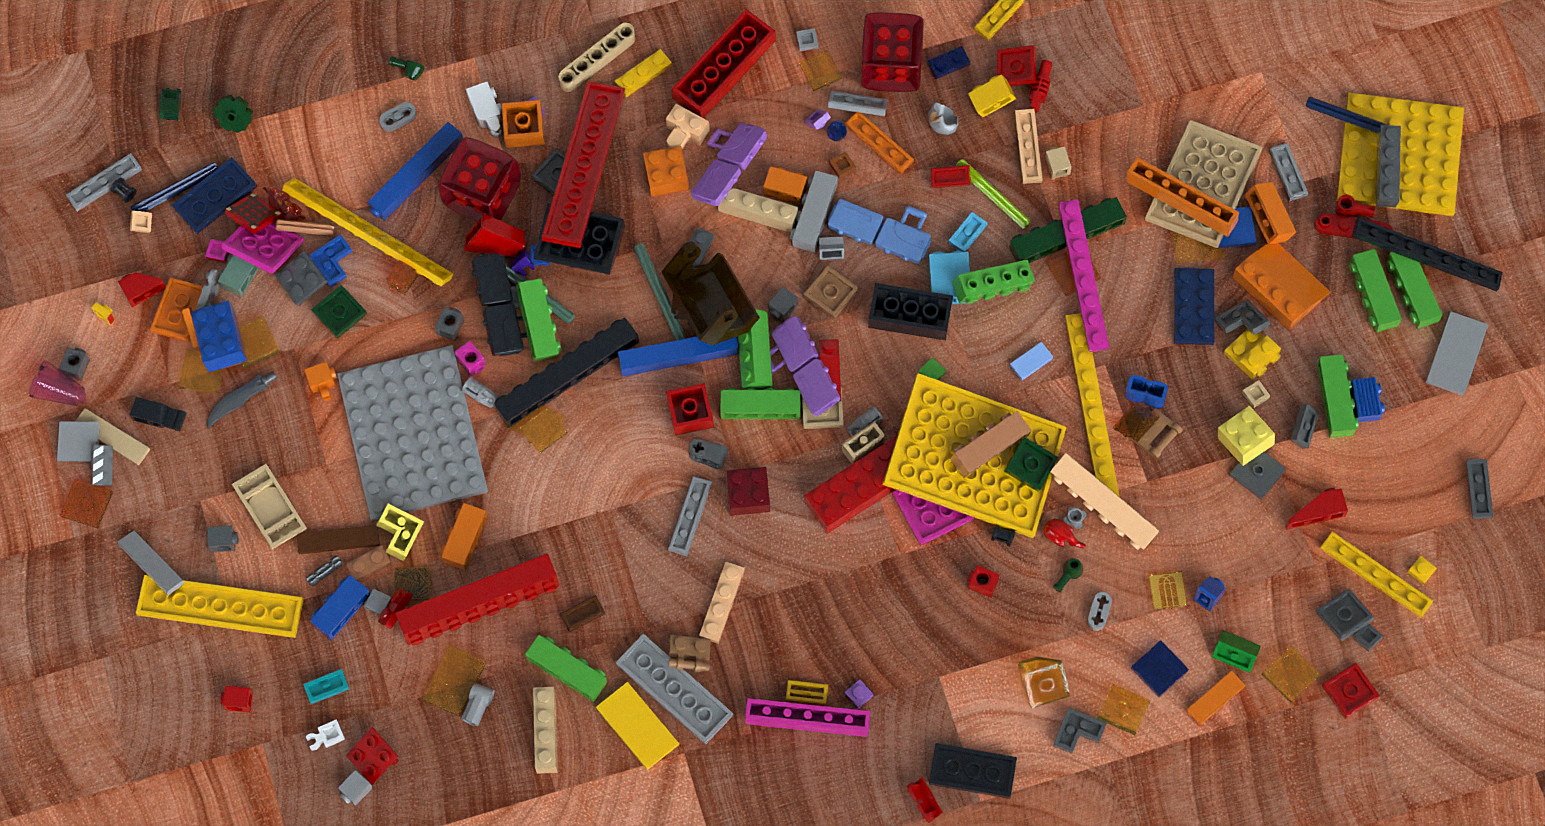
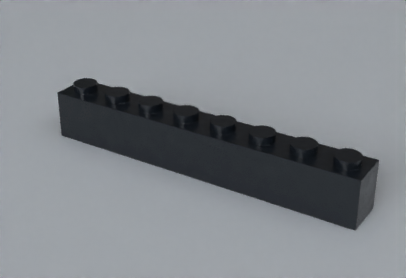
[494,317,639,428]

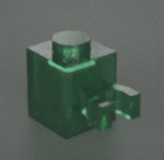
[159,88,181,121]

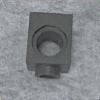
[768,286,798,322]
[435,307,464,341]
[59,348,90,381]
[208,526,239,552]

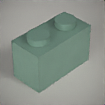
[218,254,259,298]

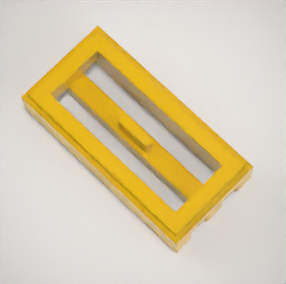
[785,680,828,706]

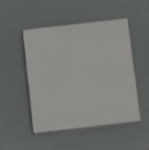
[57,421,100,462]

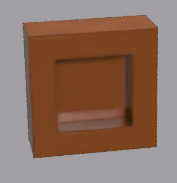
[829,151,856,179]

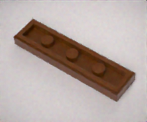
[297,525,380,555]

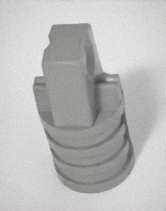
[462,377,499,408]
[847,406,884,436]

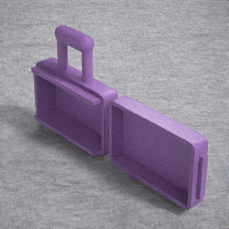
[691,123,767,206]
[770,316,840,416]

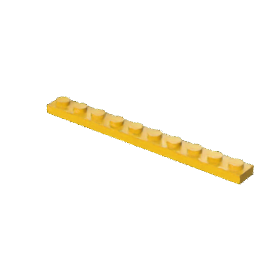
[282,177,453,287]
[1065,313,1120,497]

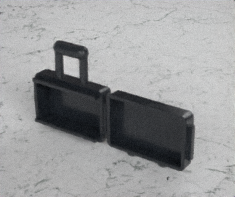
[471,253,527,357]

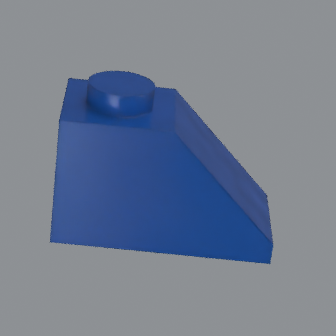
[1194,576,1226,612]

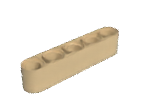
[558,23,635,92]

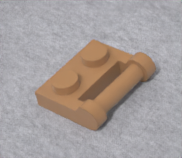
[1129,408,1183,459]

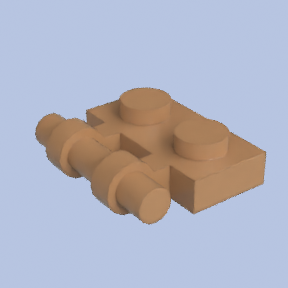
[668,635,711,672]

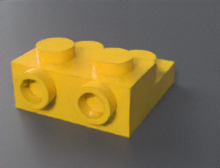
[1224,329,1282,380]

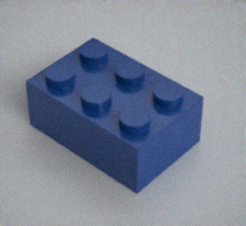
[191,300,247,372]

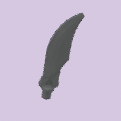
[207,372,277,428]

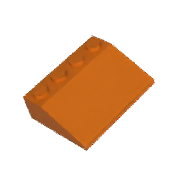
[1232,243,1330,330]

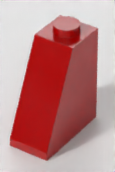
[464,214,526,257]

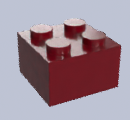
[726,467,770,516]

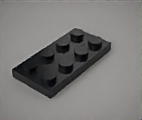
[929,743,1017,799]

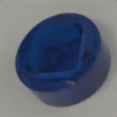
[827,121,847,141]

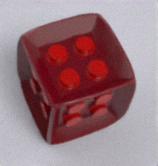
[861,12,924,92]
[438,137,521,222]

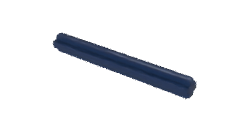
[1306,97,1387,133]
[130,162,218,212]

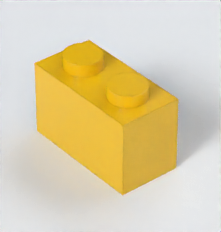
[968,74,1016,117]

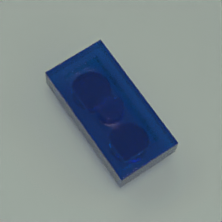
[927,46,970,79]

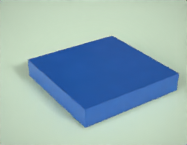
[1218,207,1256,248]

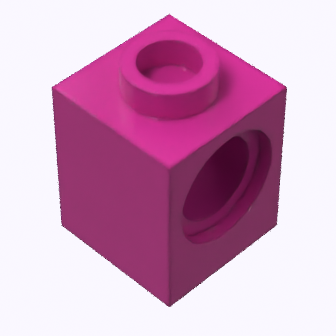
[455,341,486,376]

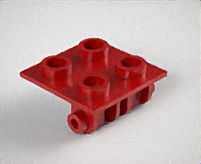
[346,727,399,785]

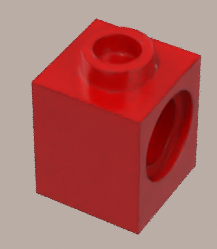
[967,565,1000,598]
[220,686,253,712]

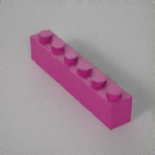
[745,698,870,737]

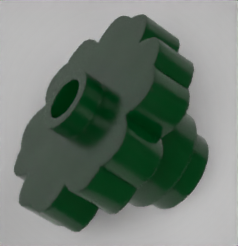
[214,95,253,133]

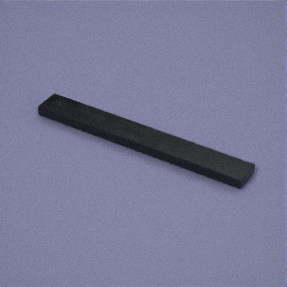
[1352,217,1503,292]

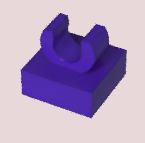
[510,250,534,276]

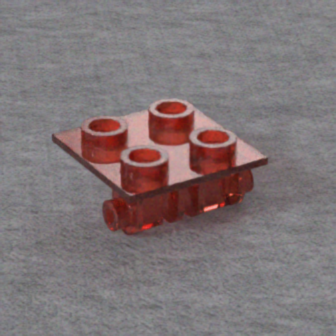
[263,187,306,221]

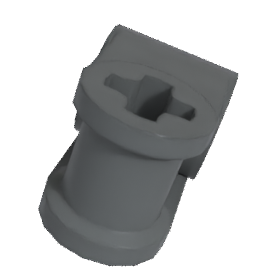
[689,439,728,469]

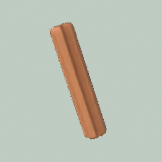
[276,219,334,236]

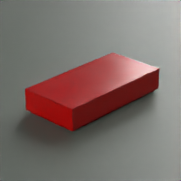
[931,165,971,188]

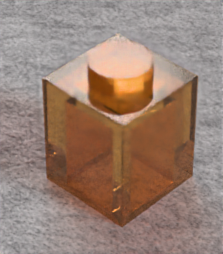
[386,260,418,295]

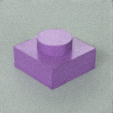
[804,109,831,130]
[844,680,873,709]

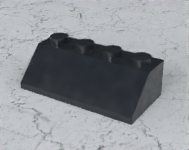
[868,283,953,341]

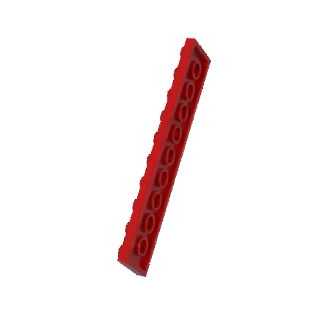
[542,81,625,248]

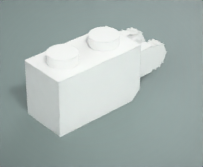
[466,82,502,137]

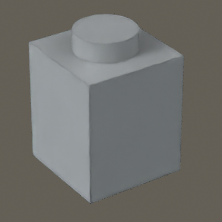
[338,770,372,806]

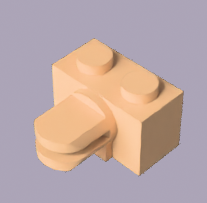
[666,104,710,149]

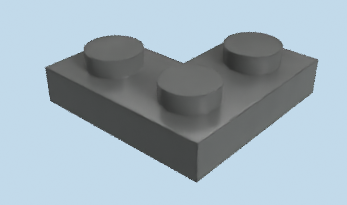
[1215,299,1270,335]
[1053,708,1107,754]

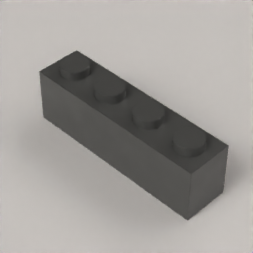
[1376,125,1401,208]

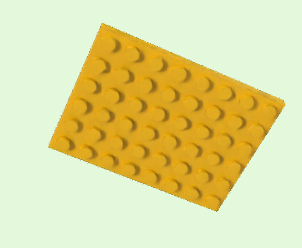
[882,373,1066,538]

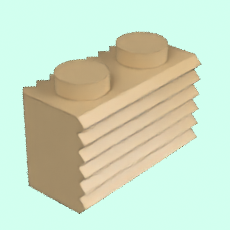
[842,422,885,464]

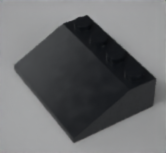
[534,203,625,275]

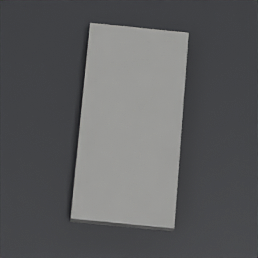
[1426,312,1488,396]

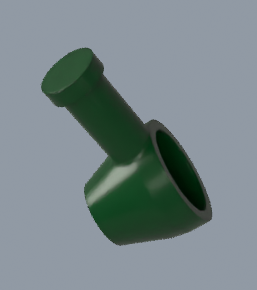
[389,56,425,81]
[1053,558,1083,593]

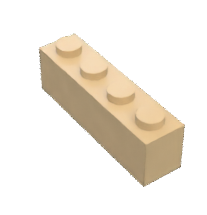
[718,187,798,233]
[533,687,558,774]

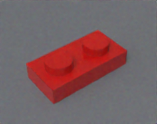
[378,588,413,629]

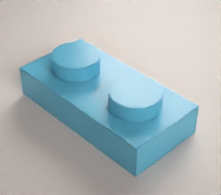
[948,212,988,252]

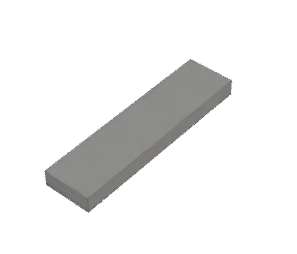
[66,153,142,212]
[668,476,712,556]
[118,531,184,595]

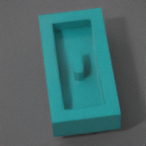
[303,669,349,704]

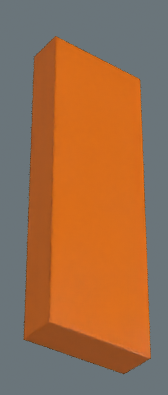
[1186,671,1246,726]

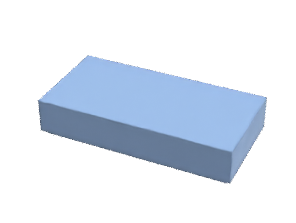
[1010,342,1053,381]

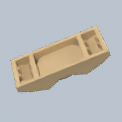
[232,464,307,550]

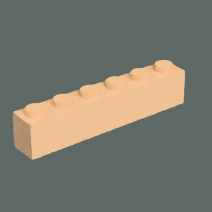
[1050,453,1160,550]

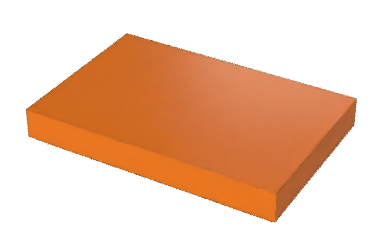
[150,277,203,342]

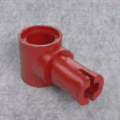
[1335,194,1376,218]

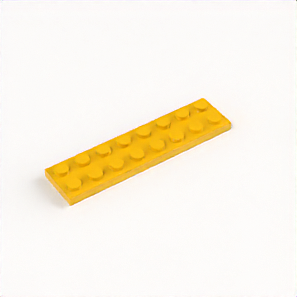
[136,575,304,638]

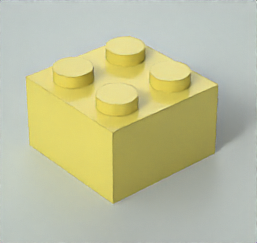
[1218,405,1275,466]

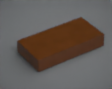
[560,595,605,633]

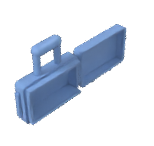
[828,199,931,264]

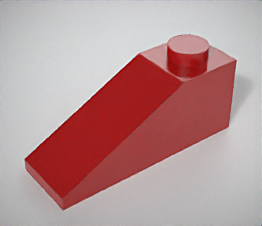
[819,339,841,401]
[1286,488,1348,529]

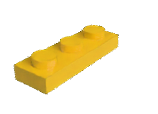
[615,49,672,98]

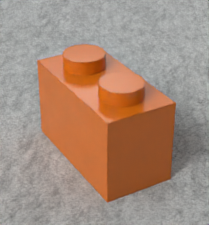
[763,166,807,205]

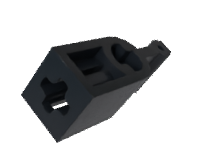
[129,397,187,431]

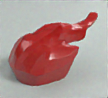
[1043,518,1086,549]

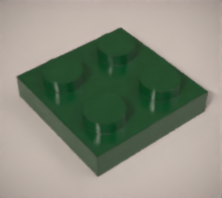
[311,285,367,339]
[1004,437,1058,492]

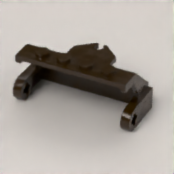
[661,241,760,346]

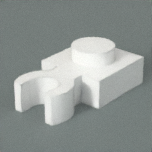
[306,719,345,751]

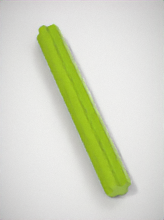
[956,159,1030,229]

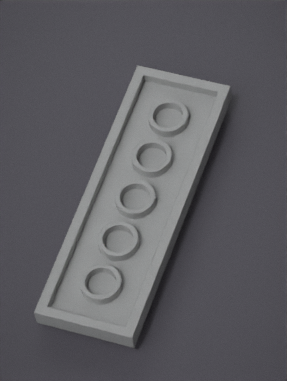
[616,634,733,745]

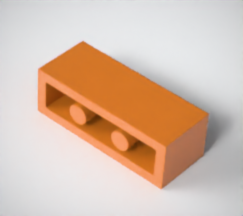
[1245,182,1296,245]
[440,503,488,571]

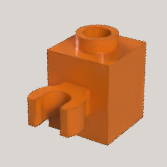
[304,362,337,402]

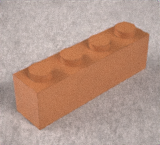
[950,411,1031,478]

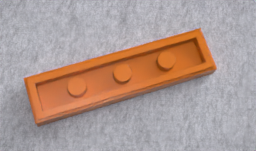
[845,112,914,175]

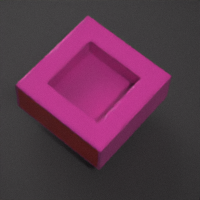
[205,239,228,263]

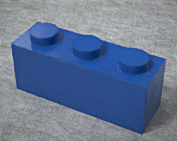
[310,575,370,640]

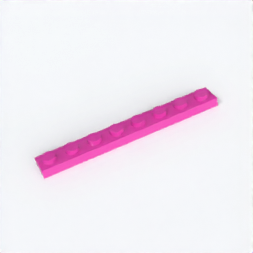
[1058,199,1109,353]

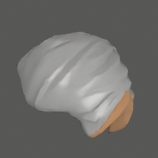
[928,102,958,135]

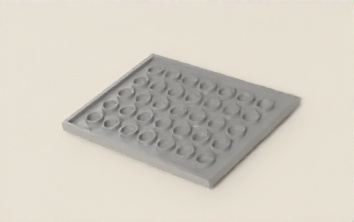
[337,345,488,521]

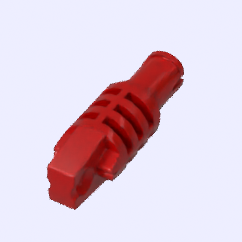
[1028,60,1052,112]

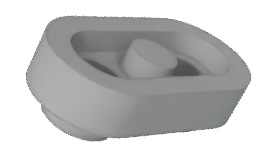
[379,102,416,132]

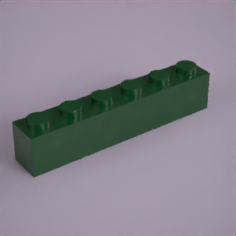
[1009,197,1127,263]

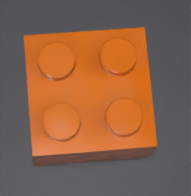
[502,100,545,148]
[643,146,689,197]

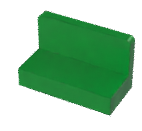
[1212,630,1261,673]

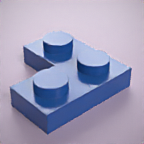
[310,234,352,288]

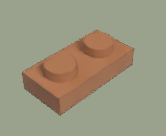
[346,545,392,582]

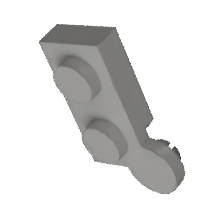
[196,269,219,310]

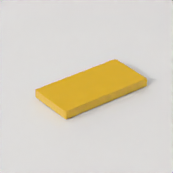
[596,682,679,770]

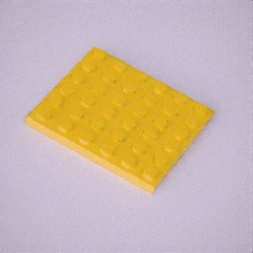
[1337,93,1464,216]

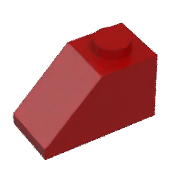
[118,272,166,307]

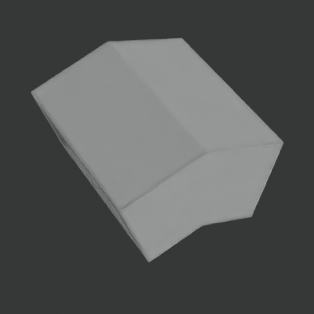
[819,237,844,260]

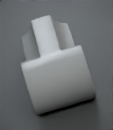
[461,683,495,726]

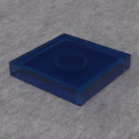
[1131,640,1189,697]

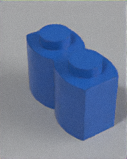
[1124,375,1169,408]

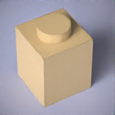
[1045,146,1072,179]

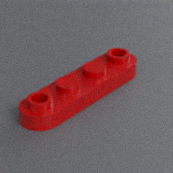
[1314,213,1393,240]

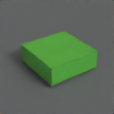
[918,358,946,380]

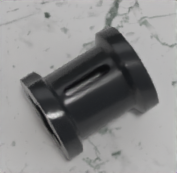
[110,177,137,203]
[991,524,1016,547]

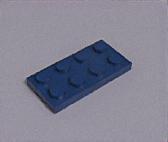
[172,157,257,234]
[1174,268,1215,345]

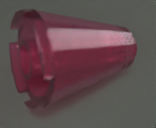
[29,360,87,406]

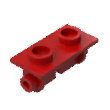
[907,777,943,823]

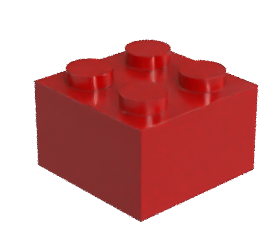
[666,383,714,436]

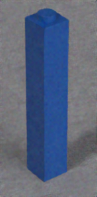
[368,122,463,221]
[618,336,739,377]

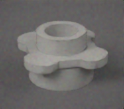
[1063,506,1087,529]

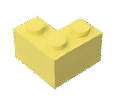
[376,504,424,561]

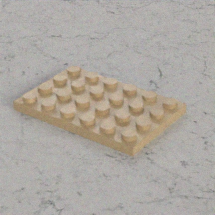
[1145,120,1262,248]

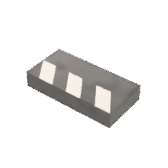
[90,445,113,486]

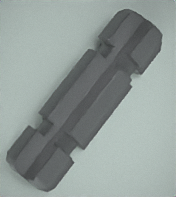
[306,556,343,586]

